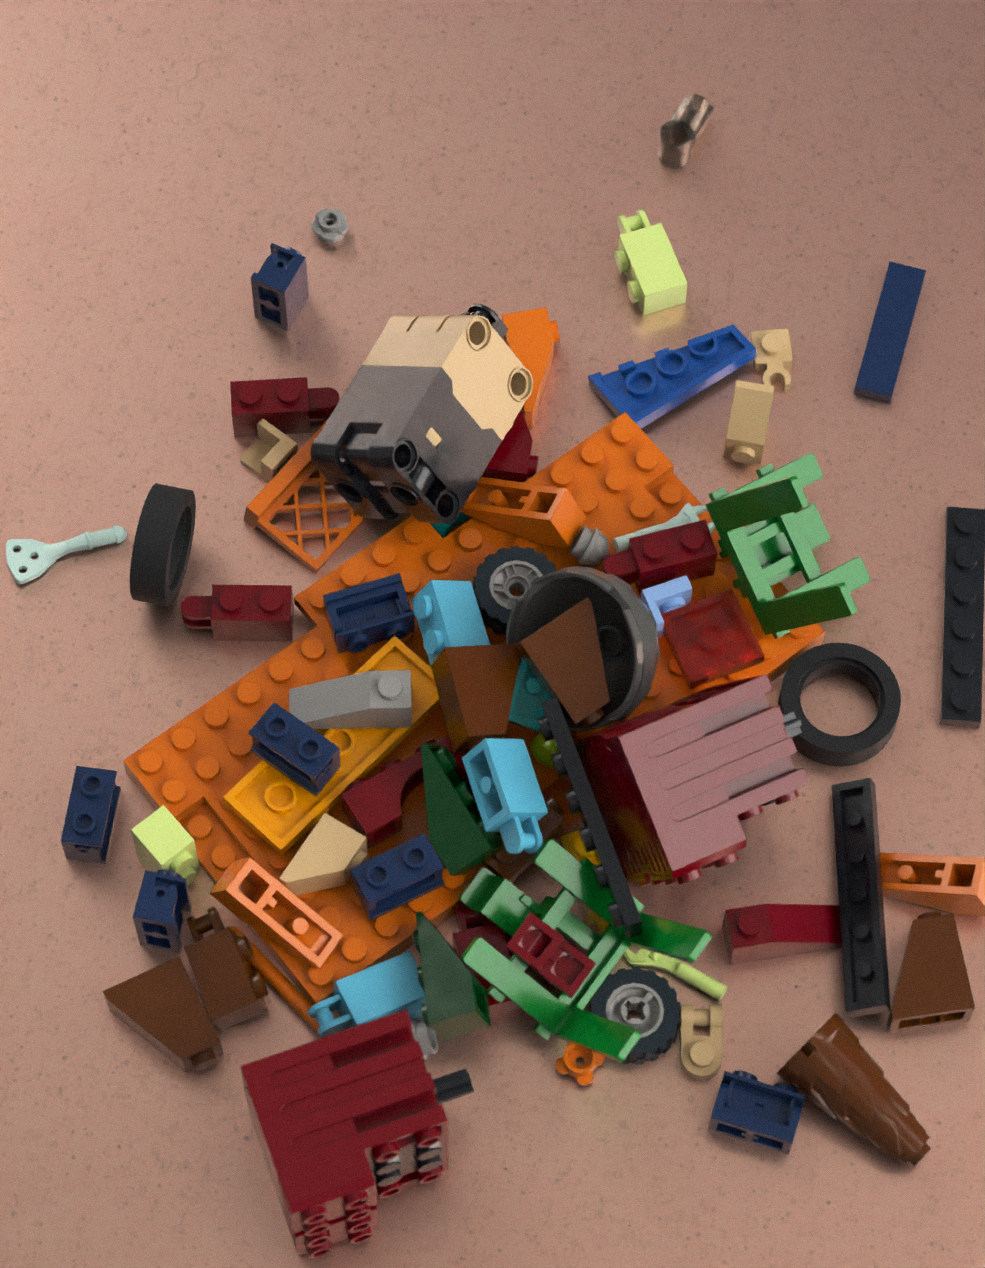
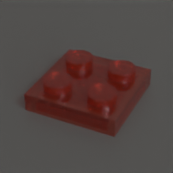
[661,589,765,689]

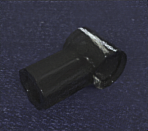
[658,94,714,169]

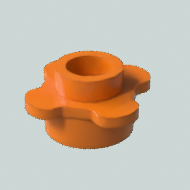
[555,1042,605,1086]

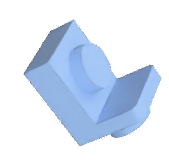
[641,575,693,638]

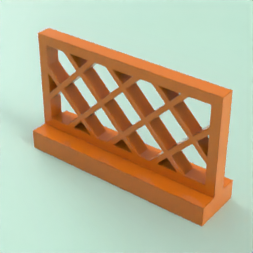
[243,420,366,574]

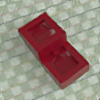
[505,912,597,999]

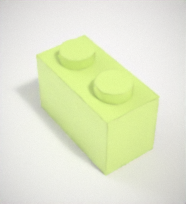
[131,805,200,886]

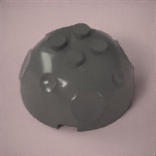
[506,566,661,731]

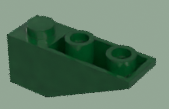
[421,743,504,876]
[413,912,491,1041]

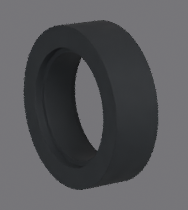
[130,483,196,607]
[778,643,901,766]

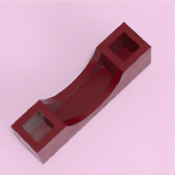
[341,735,470,849]

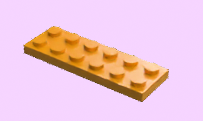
[223,635,440,856]

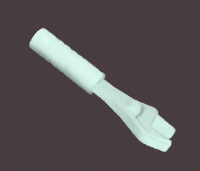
[613,503,716,553]

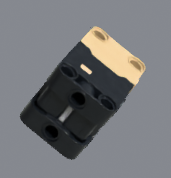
[310,304,533,524]

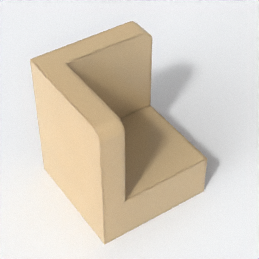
[240,419,298,483]

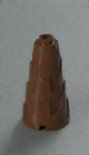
[776,1013,931,1166]

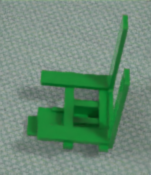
[705,453,870,639]
[459,839,712,1062]

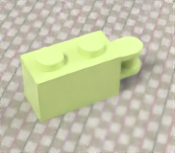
[614,209,688,316]

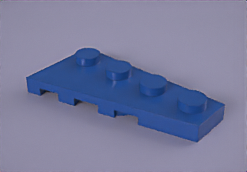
[588,324,756,429]

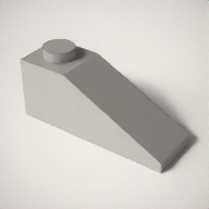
[289,670,412,729]

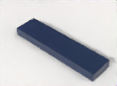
[854,261,926,402]

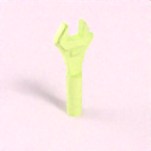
[624,948,728,1001]

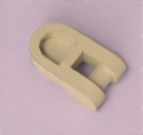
[680,1004,723,1081]

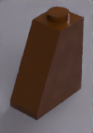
[515,597,610,729]
[431,643,520,754]
[887,911,975,1033]
[103,956,223,1073]

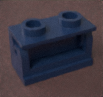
[251,243,309,331]
[323,573,415,654]
[248,702,341,797]
[61,766,121,864]
[351,833,444,921]
[133,869,192,953]
[708,1070,806,1155]

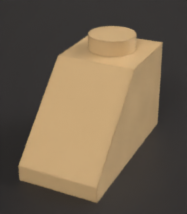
[723,380,775,464]
[279,813,370,895]

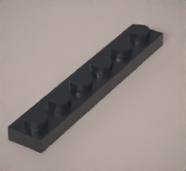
[939,506,985,728]
[537,697,643,939]
[832,778,891,1017]

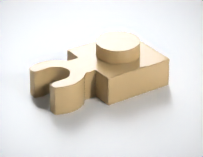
[750,328,793,393]

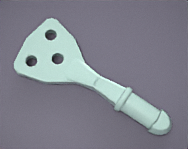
[6,525,127,584]

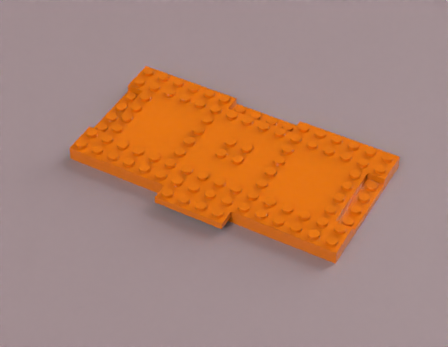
[123,412,825,1005]

